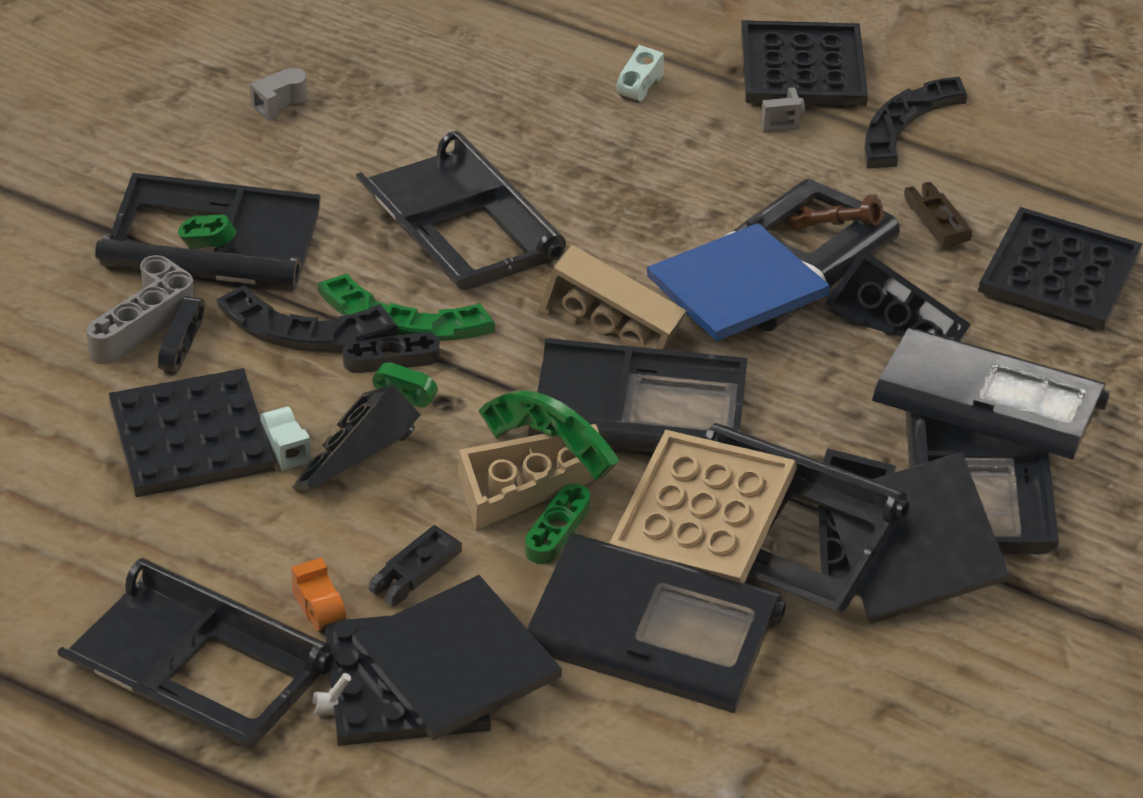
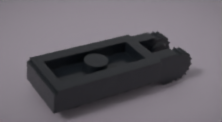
[368,525,462,606]

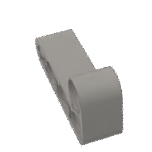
[86,255,194,364]

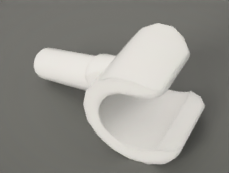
[312,673,351,716]

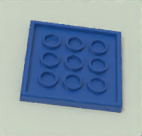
[647,223,830,341]

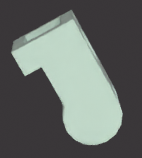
[616,45,664,101]
[260,406,311,471]

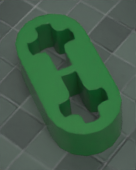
[178,215,236,248]
[372,363,438,407]

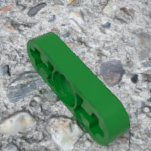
[525,483,590,564]

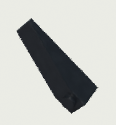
[825,249,972,341]
[292,385,421,492]
[818,448,896,595]

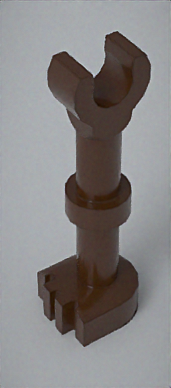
[789,194,885,230]

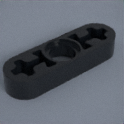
[158,296,205,373]
[342,332,440,373]

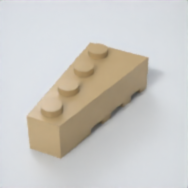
[538,245,687,350]
[458,424,599,531]

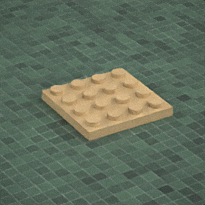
[610,430,797,584]

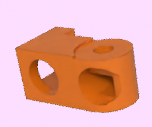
[291,557,347,631]

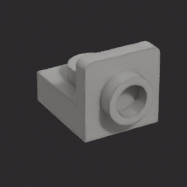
[761,87,805,132]

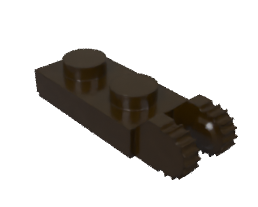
[904,182,972,248]

